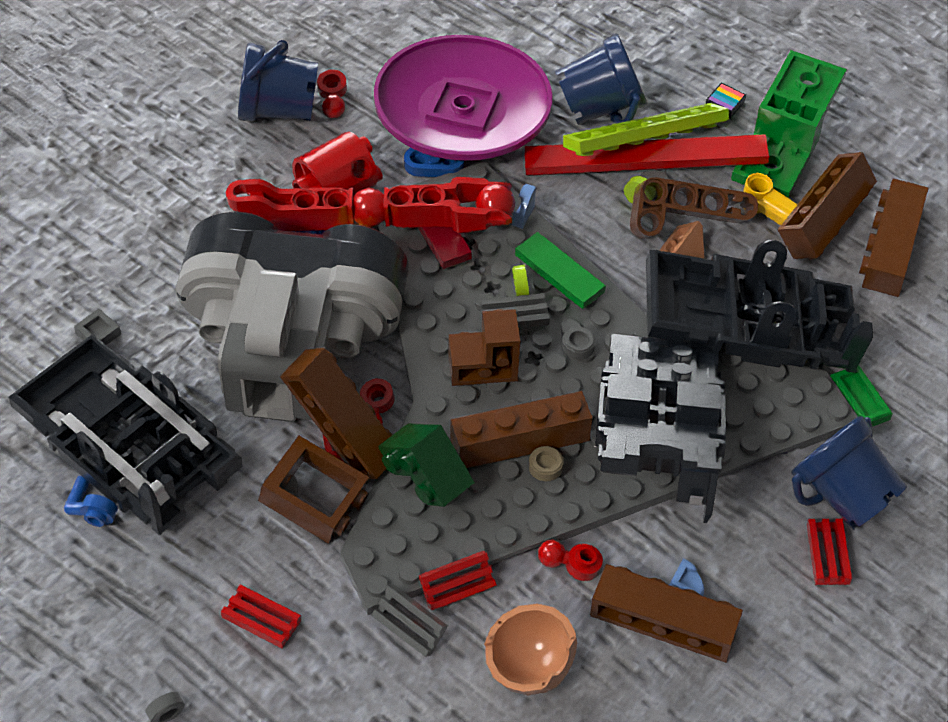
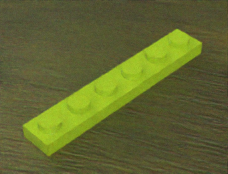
[563,103,729,156]

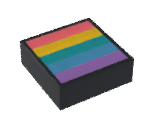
[706,82,746,119]

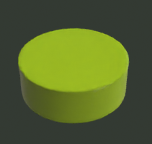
[624,176,656,204]
[512,264,530,296]

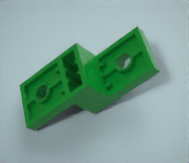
[731,50,847,198]

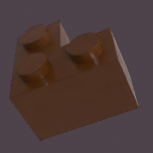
[448,309,520,386]

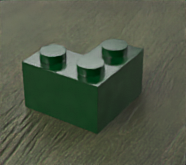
[378,423,475,507]

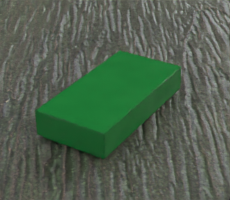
[830,365,893,427]

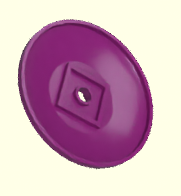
[374,35,552,160]

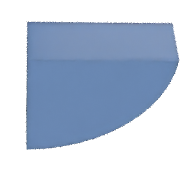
[512,184,536,228]
[669,558,704,596]

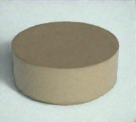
[529,446,563,481]

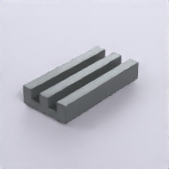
[480,293,550,329]
[371,585,448,657]

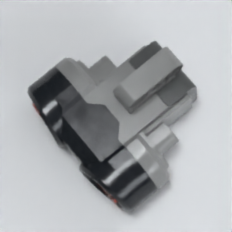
[176,212,409,422]

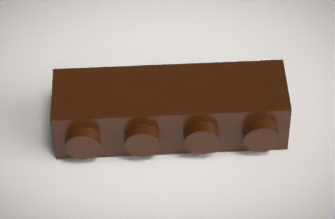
[777,152,877,259]
[859,178,929,297]
[280,348,393,479]
[450,391,592,468]
[590,564,743,663]

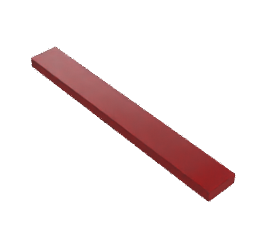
[525,134,769,175]

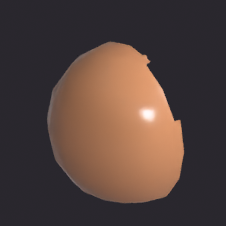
[484,603,577,696]

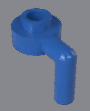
[64,476,118,527]

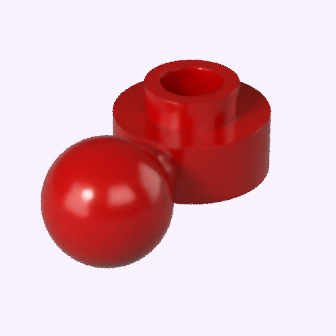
[317,70,347,118]
[360,378,395,426]
[538,540,603,581]

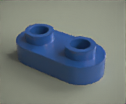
[404,148,464,177]

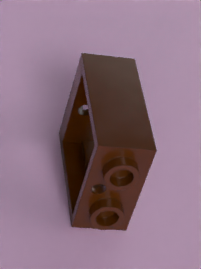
[258,435,369,544]

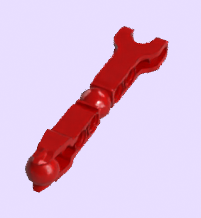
[226,177,516,233]

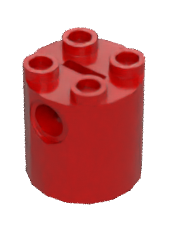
[292,131,383,194]

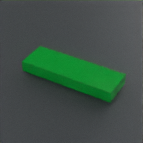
[515,232,606,309]

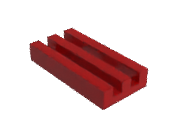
[807,518,852,585]
[418,551,497,610]
[221,584,301,649]

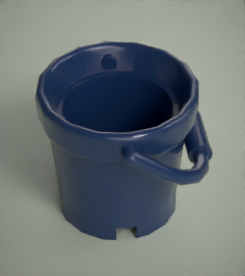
[555,33,648,125]
[238,40,319,121]
[791,415,907,530]

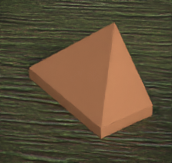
[659,221,704,259]

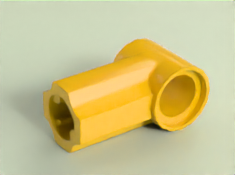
[743,173,798,226]

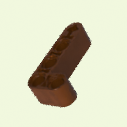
[630,177,758,239]

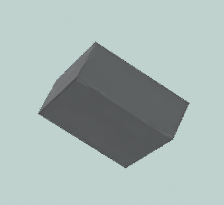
[74,309,121,345]

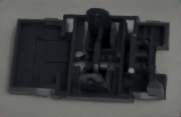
[646,240,873,373]

